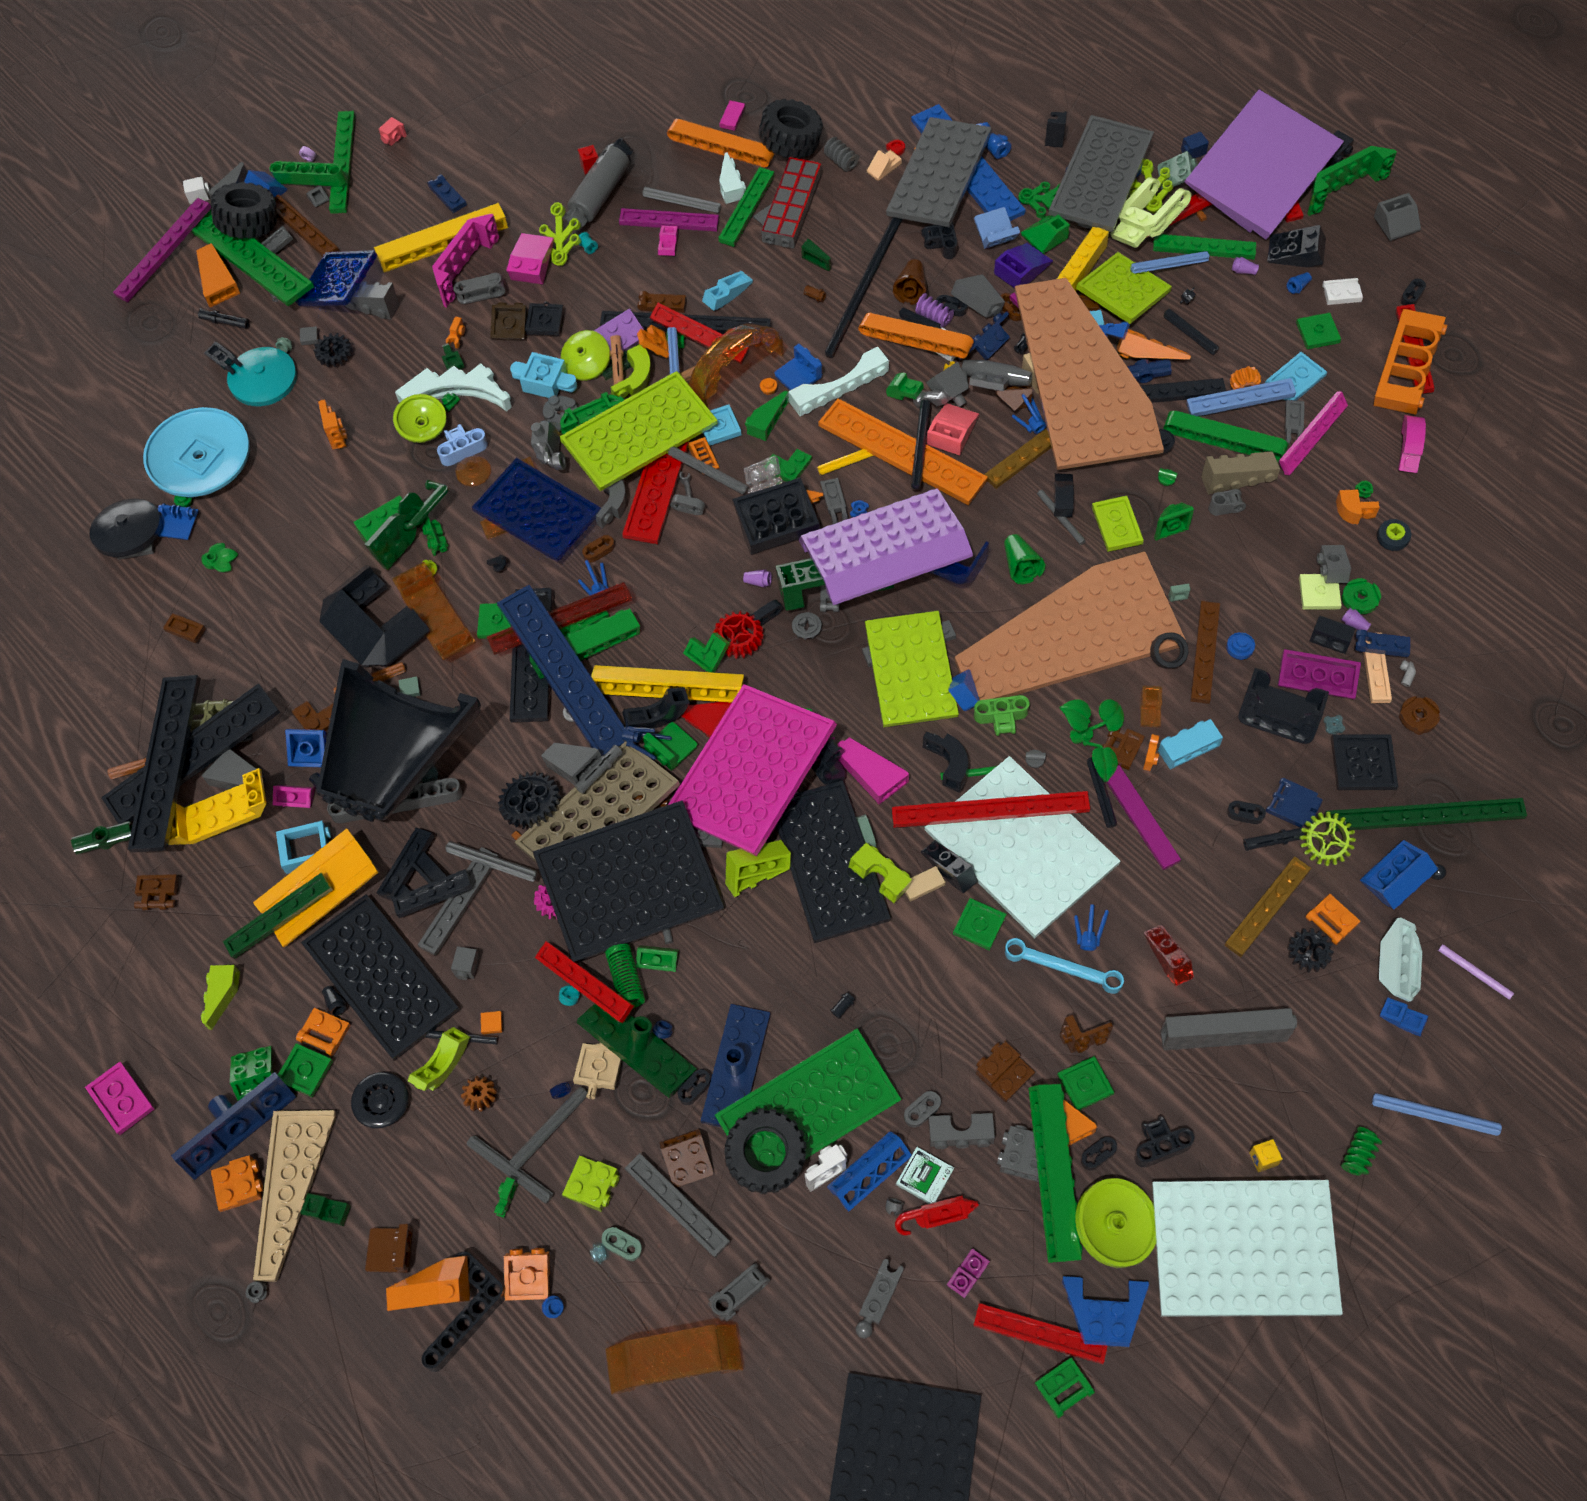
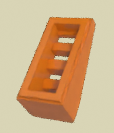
[688,437,720,475]

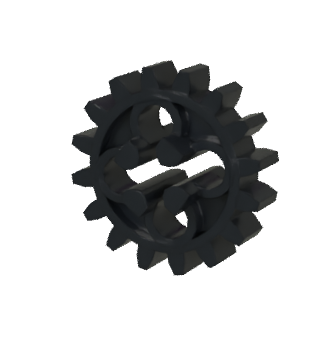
[313,333,352,367]
[1287,928,1334,973]

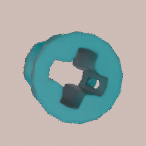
[579,232,598,254]

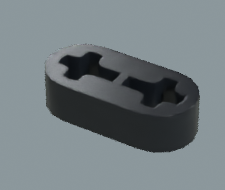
[1401,279,1426,306]
[936,295,967,317]
[751,599,783,626]
[1227,801,1266,824]
[677,1069,711,1105]
[1081,1137,1117,1171]

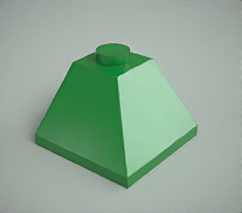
[1154,503,1194,541]

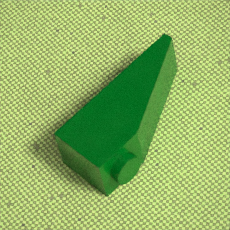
[745,391,789,441]

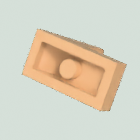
[867,150,902,181]

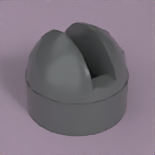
[885,1198,904,1216]

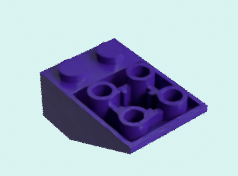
[994,243,1053,288]

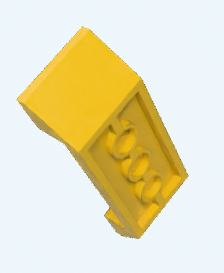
[168,768,266,845]

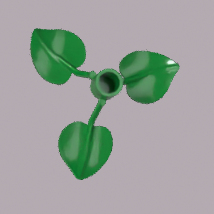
[1060,699,1124,782]

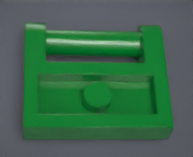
[1035,1358,1095,1419]

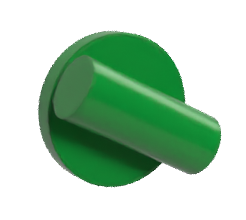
[441,392,460,412]
[1158,468,1178,486]

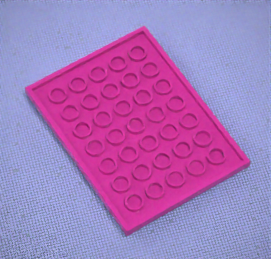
[668,684,837,857]

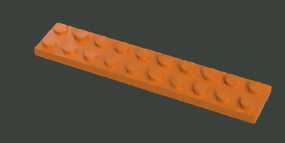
[819,399,988,505]

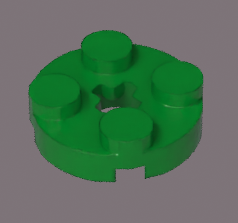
[1342,578,1381,614]

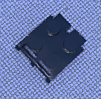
[1266,778,1323,827]

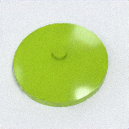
[1075,1178,1156,1268]

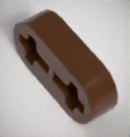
[1000,293,1021,321]
[582,535,615,563]

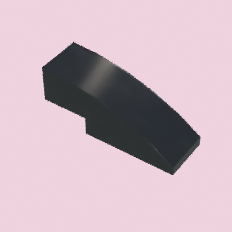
[1054,473,1074,517]

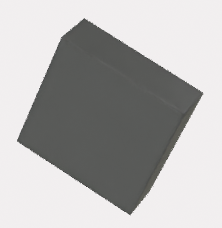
[300,326,318,345]

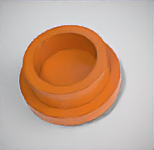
[760,378,777,395]

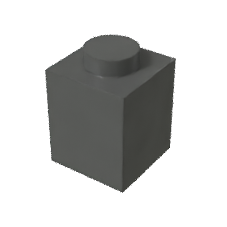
[451,947,480,980]

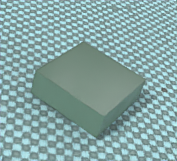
[1168,584,1190,602]
[398,677,420,697]

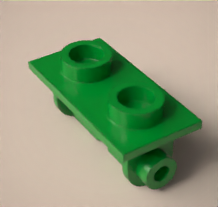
[422,517,448,556]

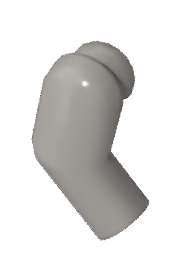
[1400,660,1416,687]

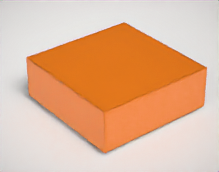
[481,1011,503,1035]

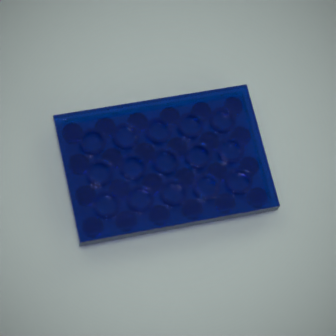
[472,457,601,562]

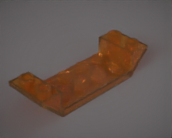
[392,562,476,660]
[606,1325,743,1395]

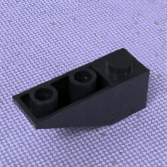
[921,840,978,893]

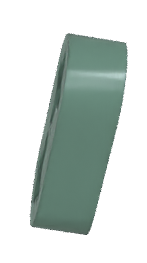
[856,814,877,848]

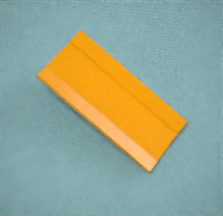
[253,829,379,947]

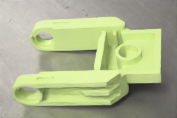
[1110,177,1191,248]

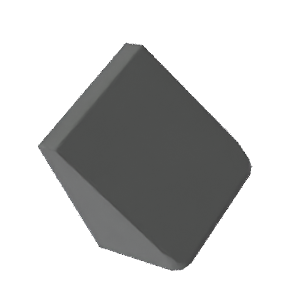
[306,185,330,208]

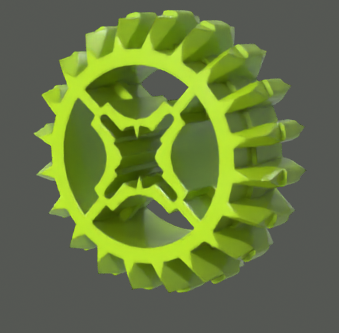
[1300,812,1356,866]

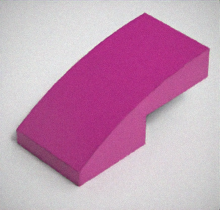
[658,225,678,256]

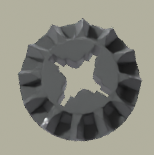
[792,612,821,640]

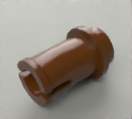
[804,285,826,302]

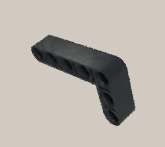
[421,1251,505,1372]

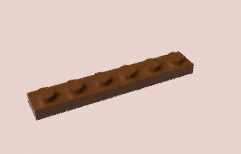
[1190,601,1220,704]

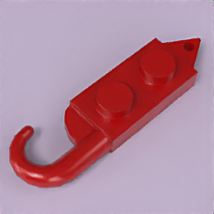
[895,1196,979,1236]

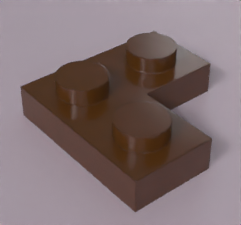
[291,701,333,732]

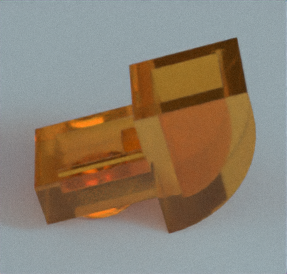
[1140,686,1162,727]

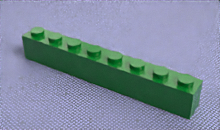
[1028,1084,1082,1263]

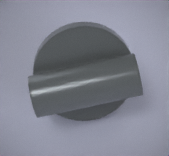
[1025,750,1046,768]

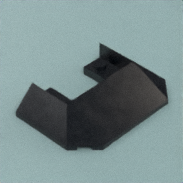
[319,565,431,667]

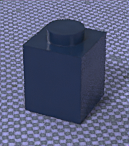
[1181,131,1209,158]

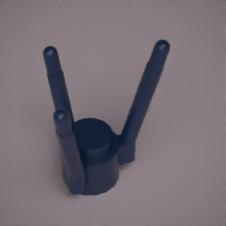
[622,726,672,760]

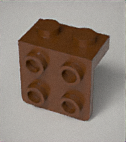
[1060,1015,1113,1053]

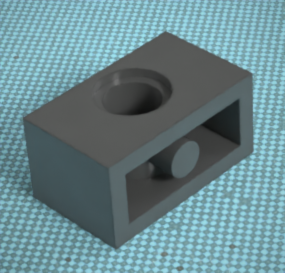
[1317,545,1351,583]

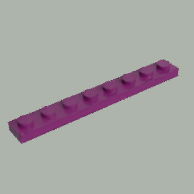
[113,197,211,303]

